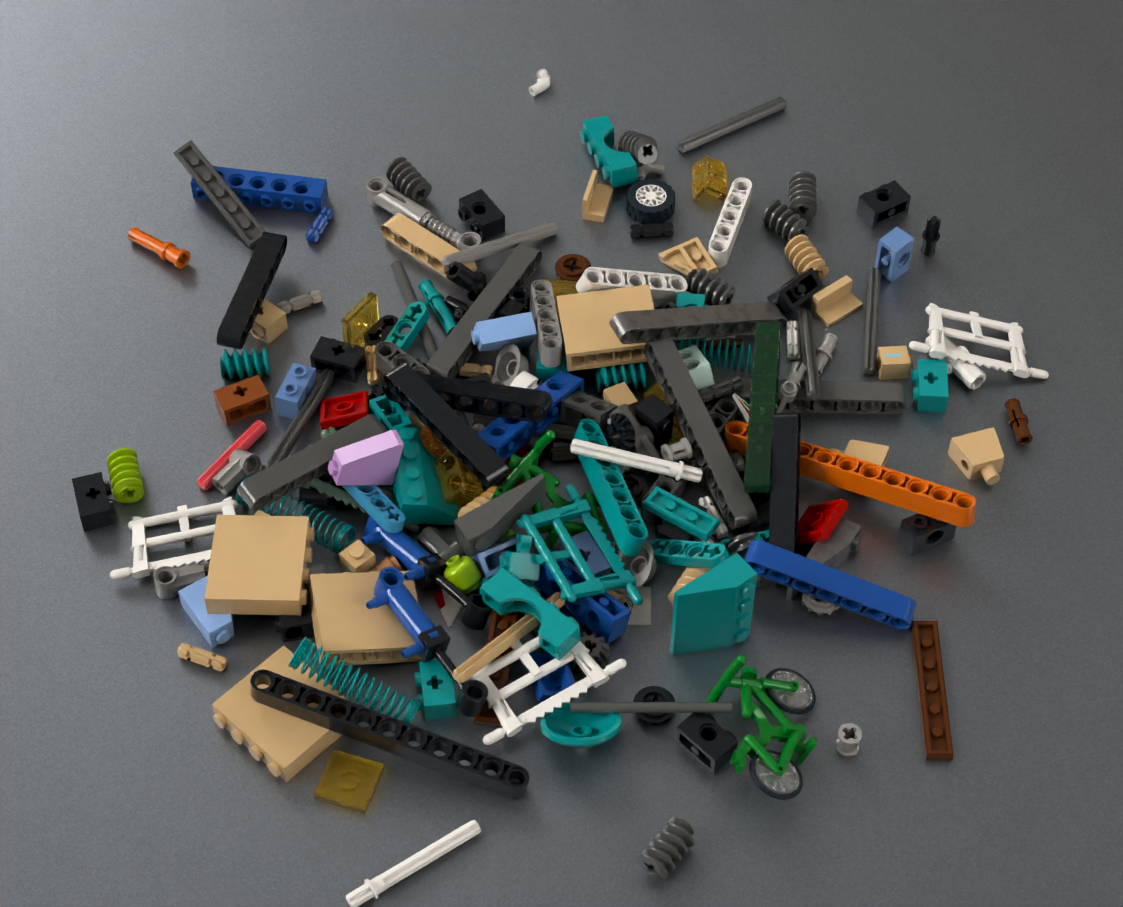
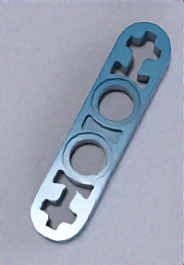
[341,485,405,533]

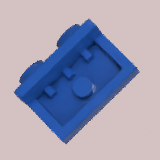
[526,652,576,701]

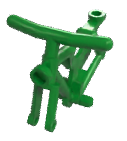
[491,430,607,549]

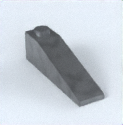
[786,517,863,601]

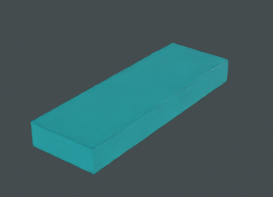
[643,486,720,542]

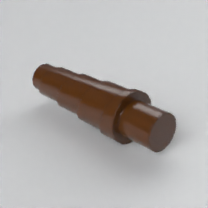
[699,337,743,351]

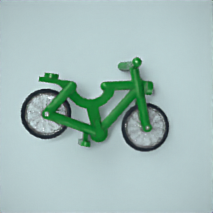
[705,655,817,800]

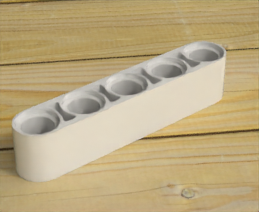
[708,177,752,268]
[576,267,688,304]

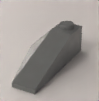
[454,473,547,556]

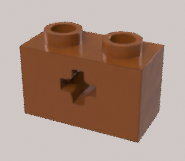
[214,375,272,426]

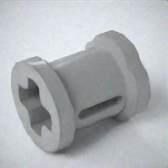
[661,437,693,462]
[836,723,862,758]

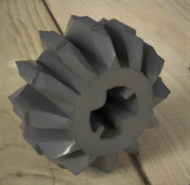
[568,631,610,676]

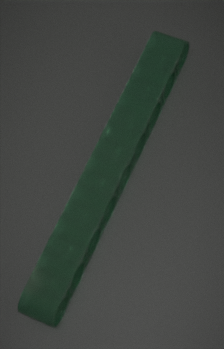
[744,321,782,493]

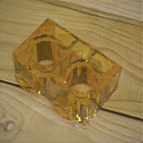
[434,450,483,507]

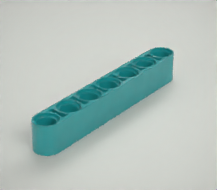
[572,419,648,557]

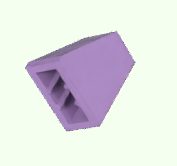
[328,430,404,486]

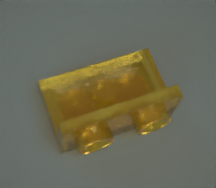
[691,155,728,201]

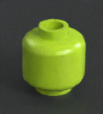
[443,555,482,594]

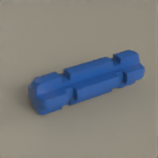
[305,207,333,243]

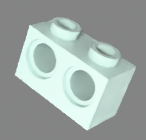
[678,345,715,390]

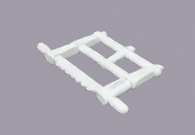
[909,303,1049,380]
[110,496,238,580]
[469,636,627,746]

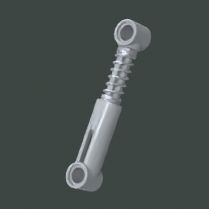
[366,177,481,263]

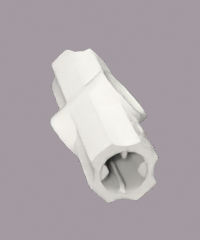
[925,335,986,390]

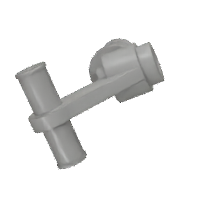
[761,362,807,424]

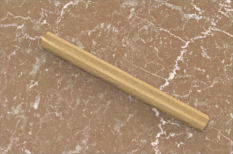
[453,592,566,683]

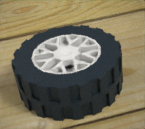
[626,178,675,224]

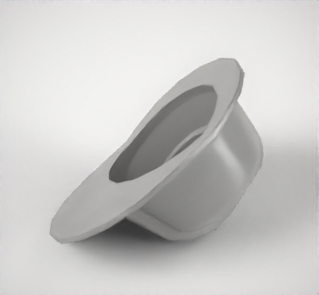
[491,344,529,386]
[617,541,657,592]

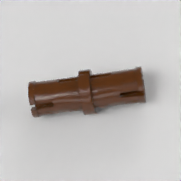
[1005,398,1033,445]

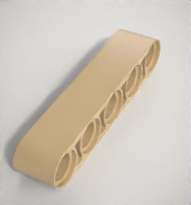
[380,213,477,278]

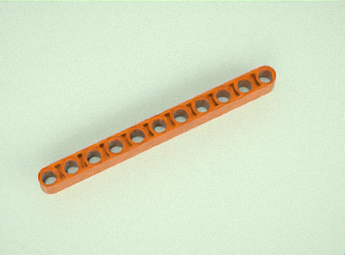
[725,421,976,527]

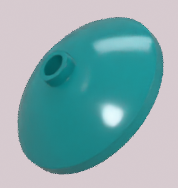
[540,701,621,749]

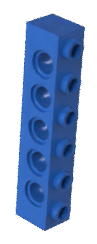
[190,166,328,213]
[477,370,584,462]

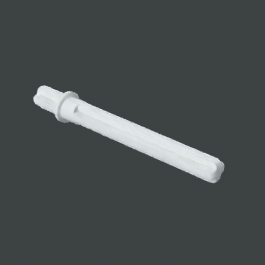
[570,439,703,483]
[346,820,481,907]

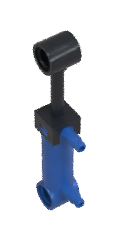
[361,515,492,630]
[366,567,488,717]

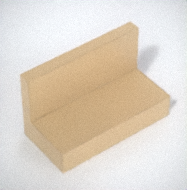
[582,170,614,223]
[810,275,863,327]

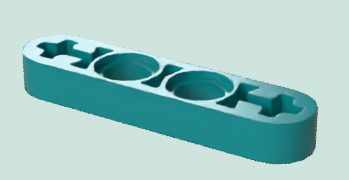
[649,538,730,569]

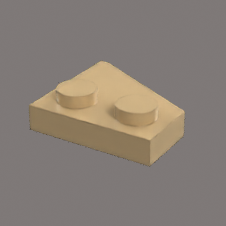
[658,237,718,276]

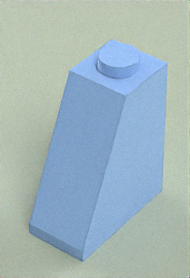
[471,312,537,352]
[178,575,235,648]

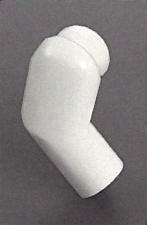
[529,69,550,96]

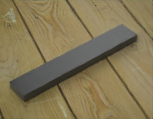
[173,140,266,250]

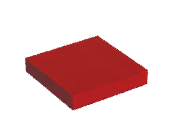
[320,391,370,430]
[798,499,849,545]

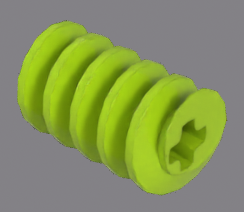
[107,448,144,504]

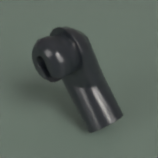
[444,296,468,322]

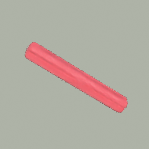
[197,420,267,490]

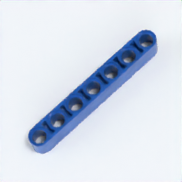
[745,540,916,630]

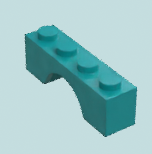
[580,115,637,188]
[481,568,581,661]

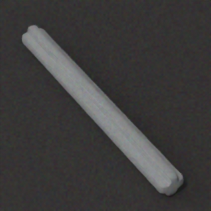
[442,222,558,269]

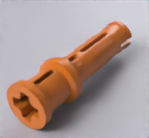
[128,227,190,269]

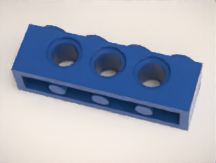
[534,560,631,644]

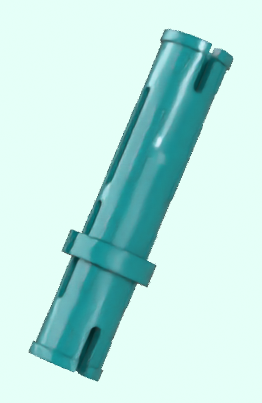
[418,279,457,335]

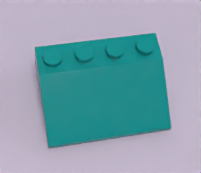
[392,426,468,525]
[670,553,758,655]

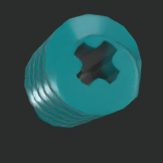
[220,347,270,380]
[596,362,646,393]

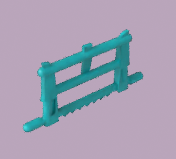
[516,484,643,605]

